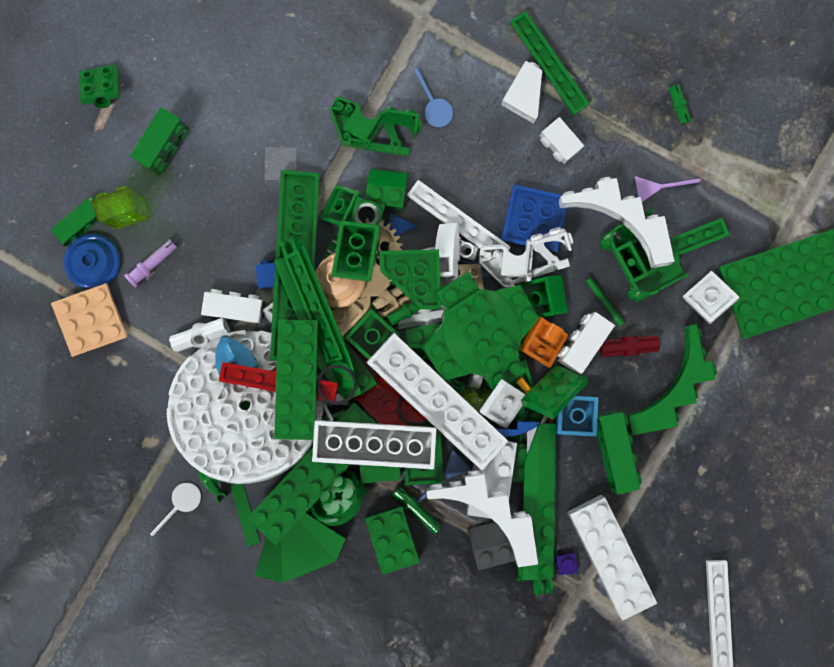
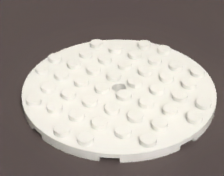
[167,330,324,484]

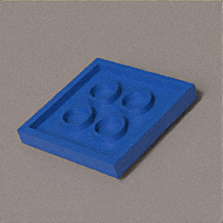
[501,184,567,253]

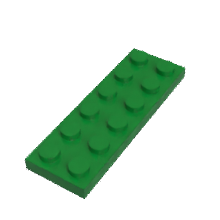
[274,320,319,440]

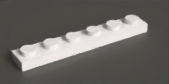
[407,180,511,250]
[706,560,733,667]

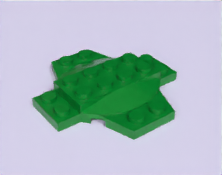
[422,272,539,392]

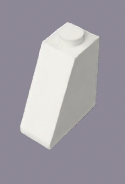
[501,61,542,124]

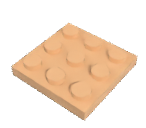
[51,283,128,357]

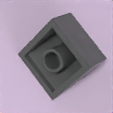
[467,522,516,570]

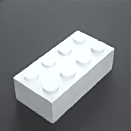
[466,441,517,519]

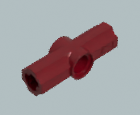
[599,335,660,357]

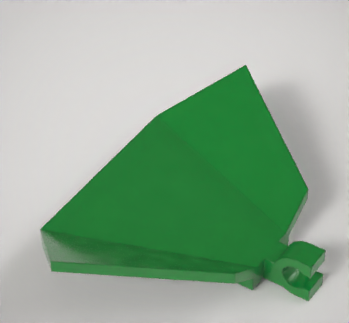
[255,513,346,583]

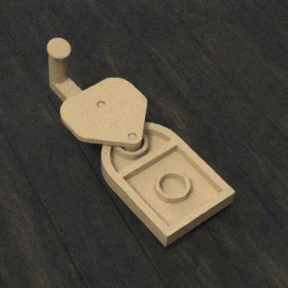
[330,242,402,340]

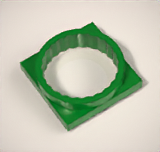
[349,197,385,225]

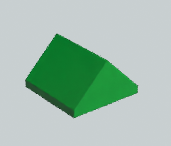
[320,185,362,228]

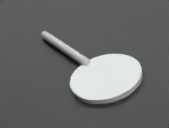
[151,483,201,536]

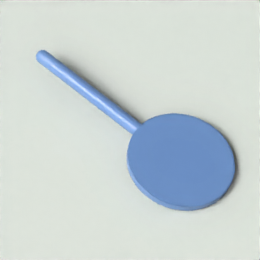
[415,68,453,127]

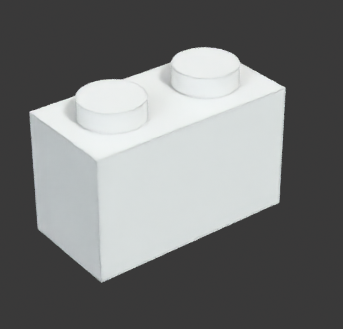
[540,117,584,164]

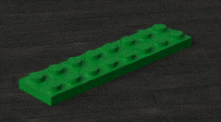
[247,402,378,545]

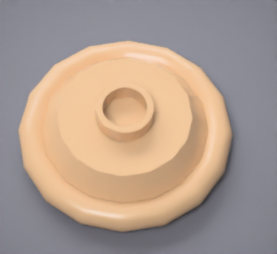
[315,254,366,309]

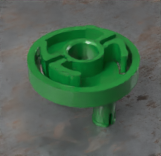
[310,468,368,526]

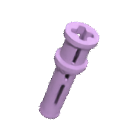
[124,239,177,288]

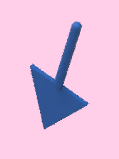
[383,211,417,237]

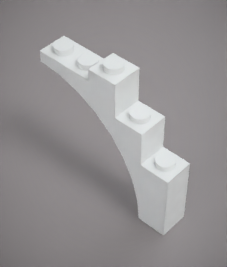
[559,177,674,269]
[426,470,538,567]

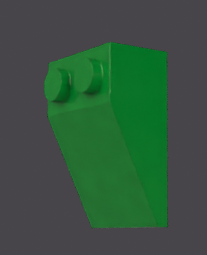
[331,221,381,282]

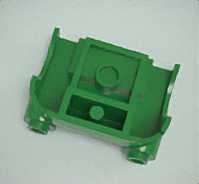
[599,208,689,303]

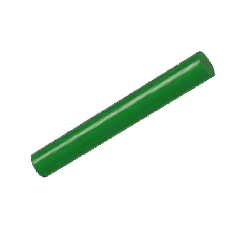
[585,277,625,326]

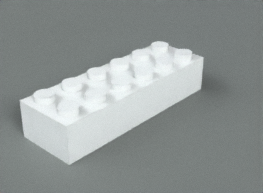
[312,420,436,469]
[567,495,657,621]

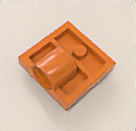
[519,316,568,368]

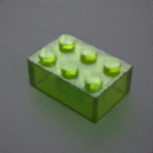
[91,186,151,230]

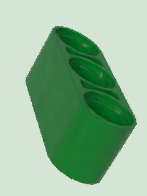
[51,196,107,246]

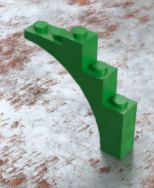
[626,324,717,435]

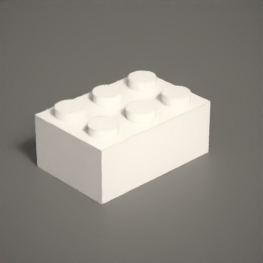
[557,312,615,374]

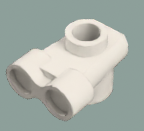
[459,237,479,261]

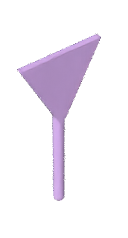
[635,176,701,202]

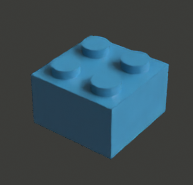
[555,396,599,436]

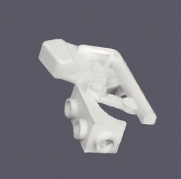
[479,227,573,287]

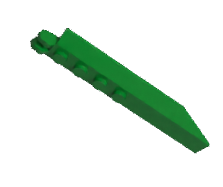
[274,235,362,400]
[522,423,557,596]

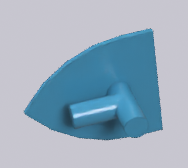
[215,337,258,383]

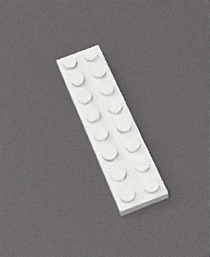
[366,333,508,470]

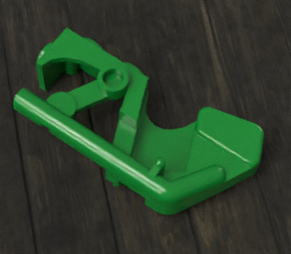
[330,97,422,156]

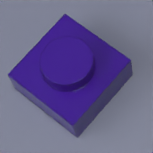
[556,552,578,576]

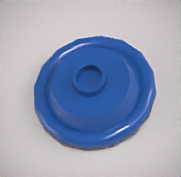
[64,233,121,290]

